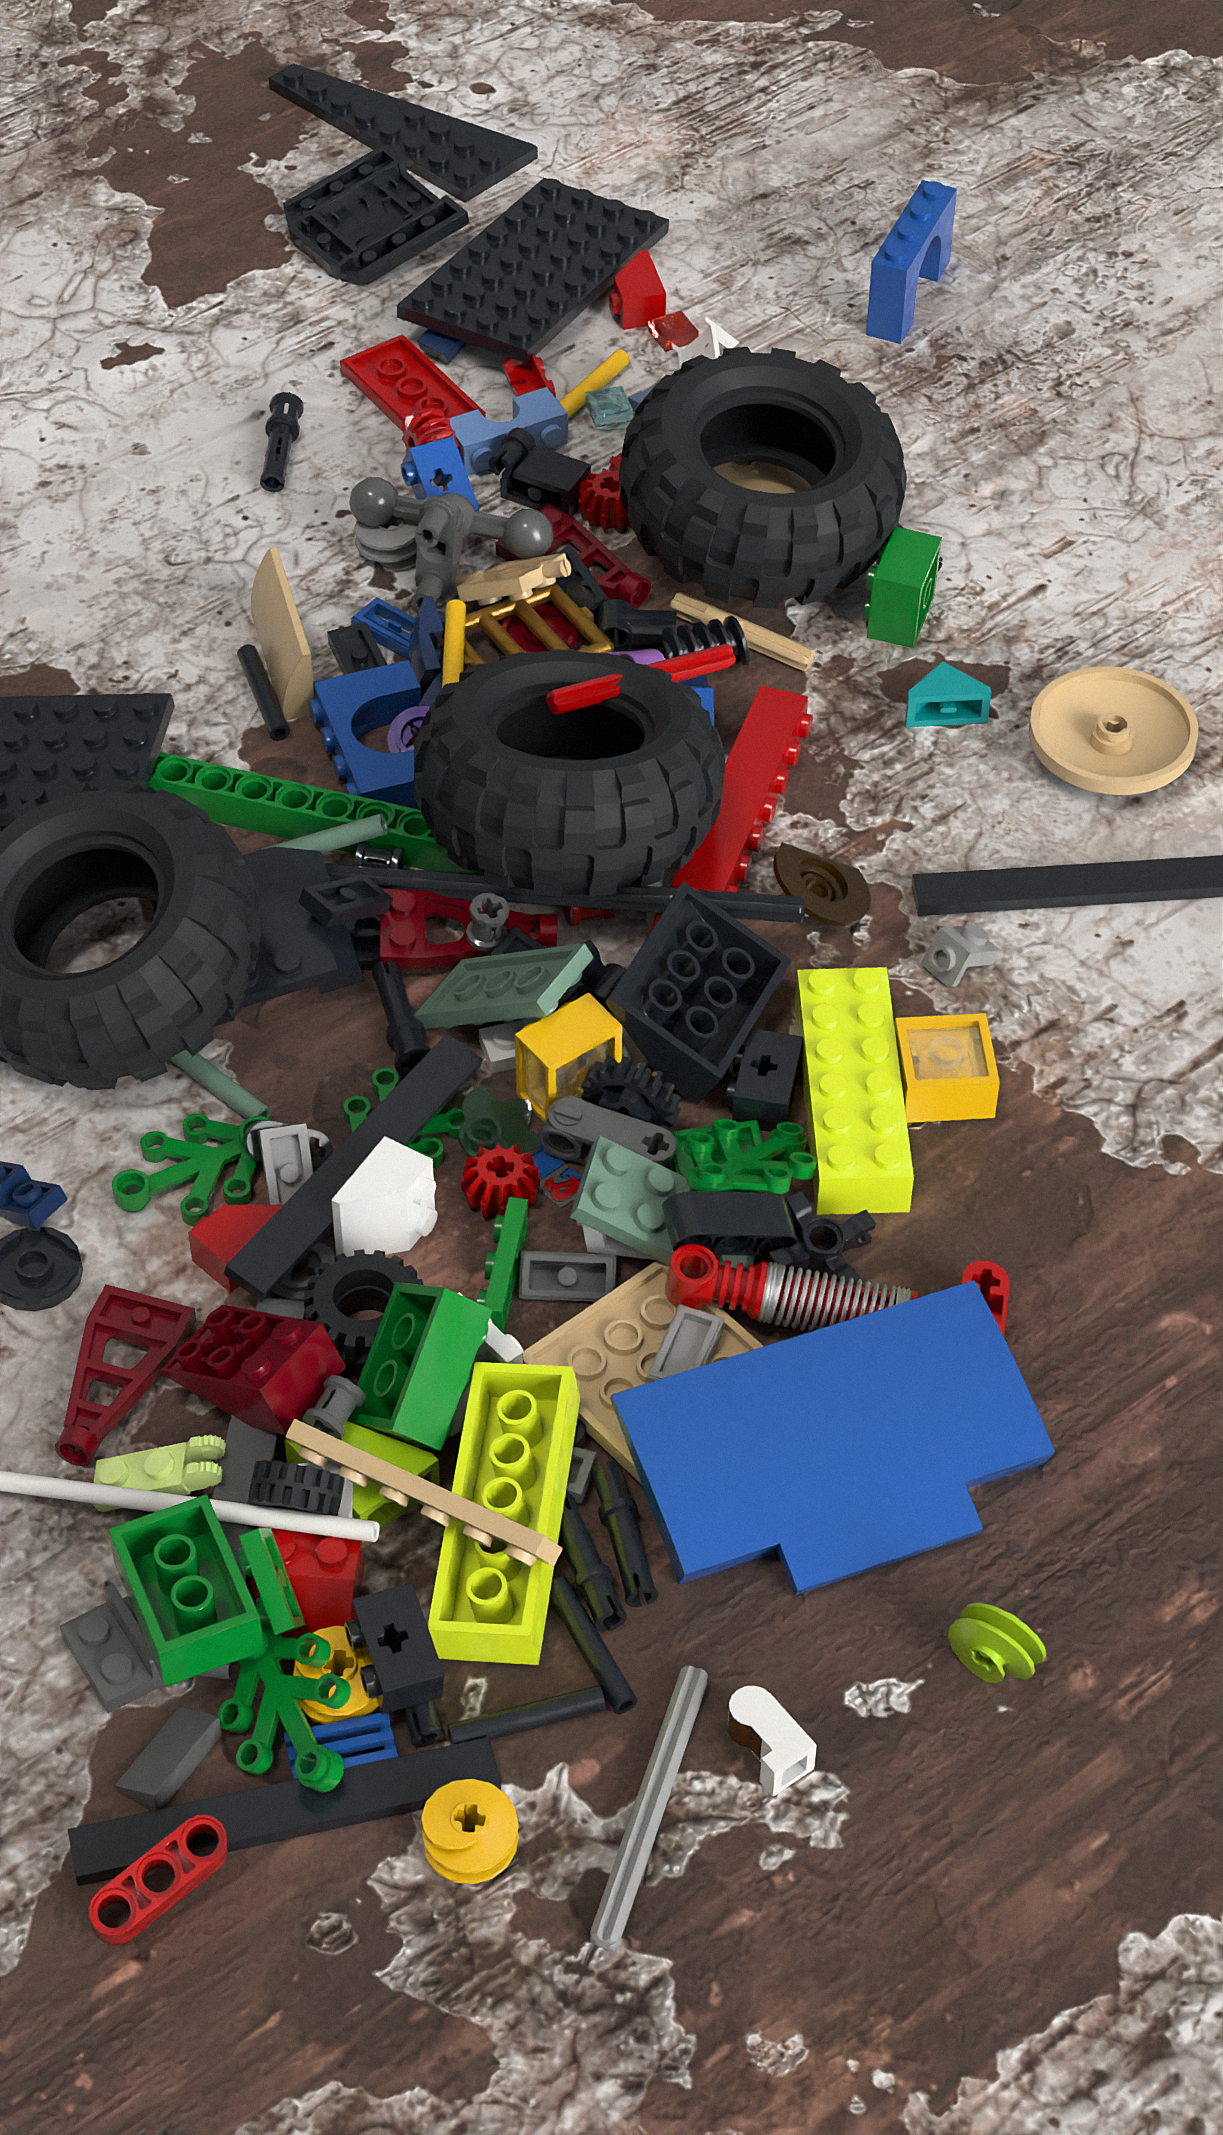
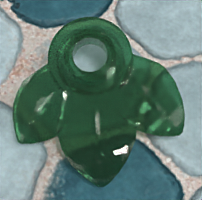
[458,1086,542,1157]

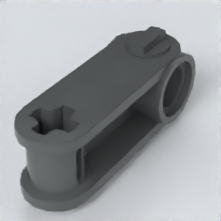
[538,1095,677,1171]

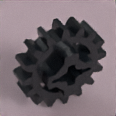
[581,1056,681,1130]

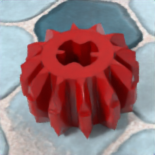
[401,407,459,452]
[579,468,631,531]
[461,1141,540,1220]

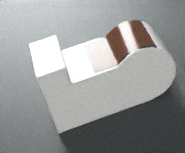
[728,1686,817,1797]

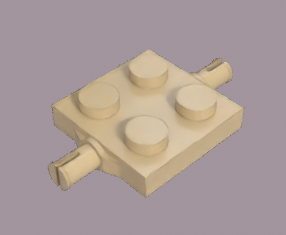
[455,553,571,605]

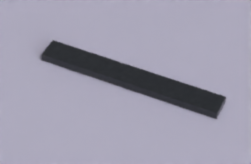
[911,855,1223,916]
[224,1034,483,1302]
[68,1737,501,1886]

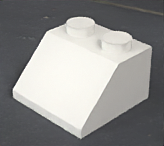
[331,1137,438,1257]

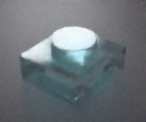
[586,386,633,428]

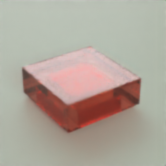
[648,311,699,352]

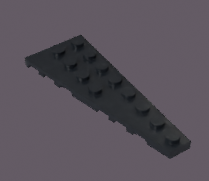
[269,63,538,203]

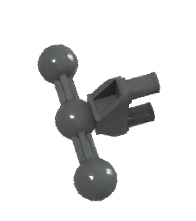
[349,477,554,613]

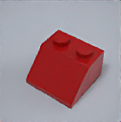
[250,1527,364,1639]

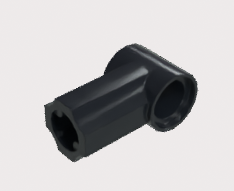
[597,599,677,652]

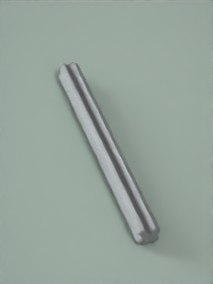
[590,1665,708,1950]

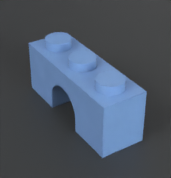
[449,387,568,476]

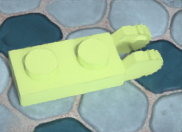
[93,1435,226,1512]

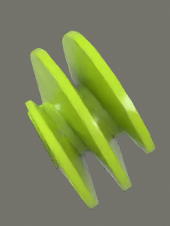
[948,1602,1046,1684]

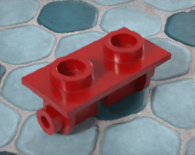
[502,353,556,398]

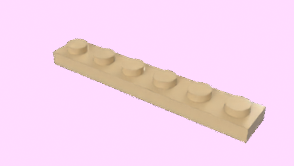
[285,1419,563,1567]

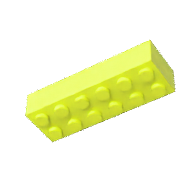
[795,967,914,1215]
[428,1362,581,1665]

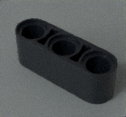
[662,1191,798,1256]

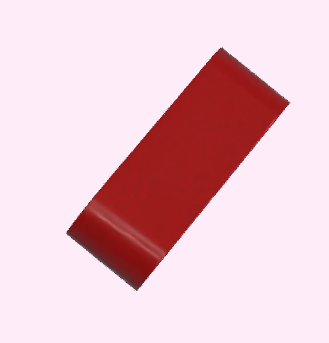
[89,1815,228,1945]

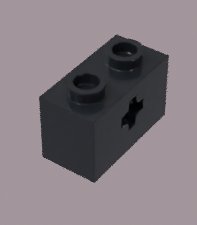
[725,1028,803,1132]
[344,1582,445,1714]

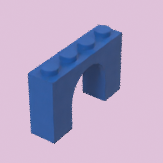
[866,180,957,344]
[308,660,421,810]

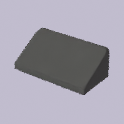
[519,1251,617,1302]
[115,1707,222,1811]

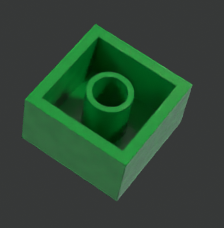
[863,526,942,648]

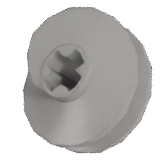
[354,518,419,572]

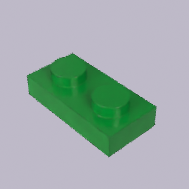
[238,1527,306,1635]

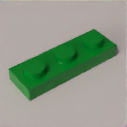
[477,1197,528,1334]

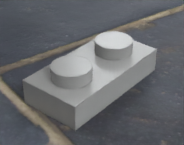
[258,1123,313,1205]

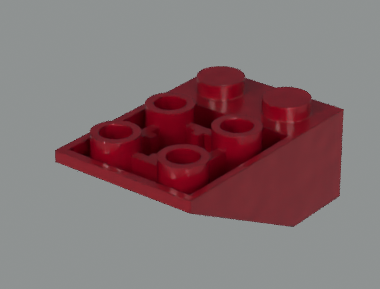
[161,1305,346,1435]

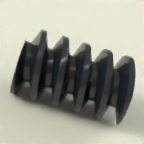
[659,616,749,669]

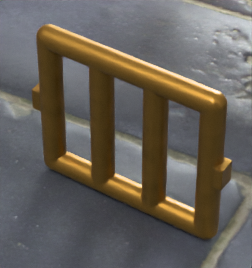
[441,583,614,670]

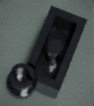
[489,427,591,517]

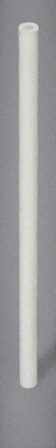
[0,1471,379,1542]

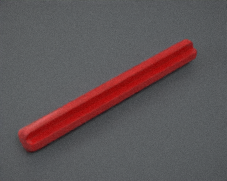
[546,644,736,715]

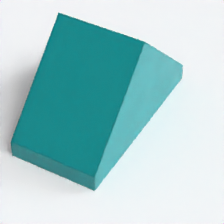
[905,661,991,728]

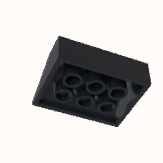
[605,882,792,1105]

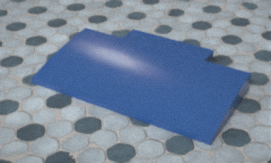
[610,1280,1055,1596]

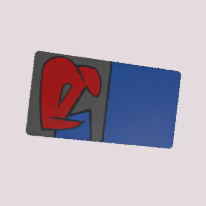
[521,1141,582,1208]

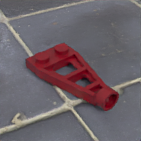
[495,504,651,608]
[379,889,558,969]
[55,1284,196,1466]

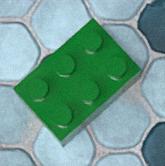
[347,1282,493,1451]
[108,1494,265,1687]

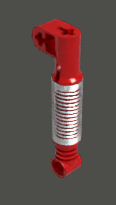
[665,1244,1010,1337]

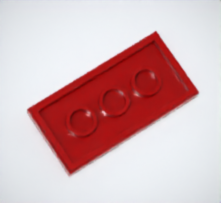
[340,334,486,431]

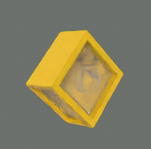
[515,993,622,1123]
[895,1013,1000,1123]

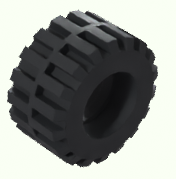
[304,1249,424,1381]

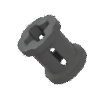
[466,893,510,952]
[302,1375,366,1440]

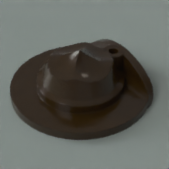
[773,842,871,926]

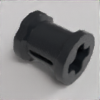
[354,841,405,869]

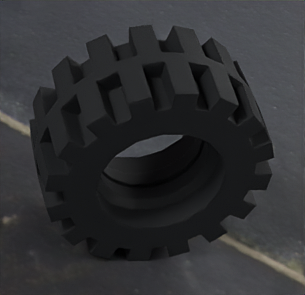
[247,1460,345,1516]

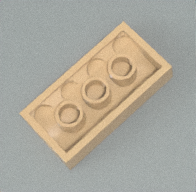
[251,547,314,720]

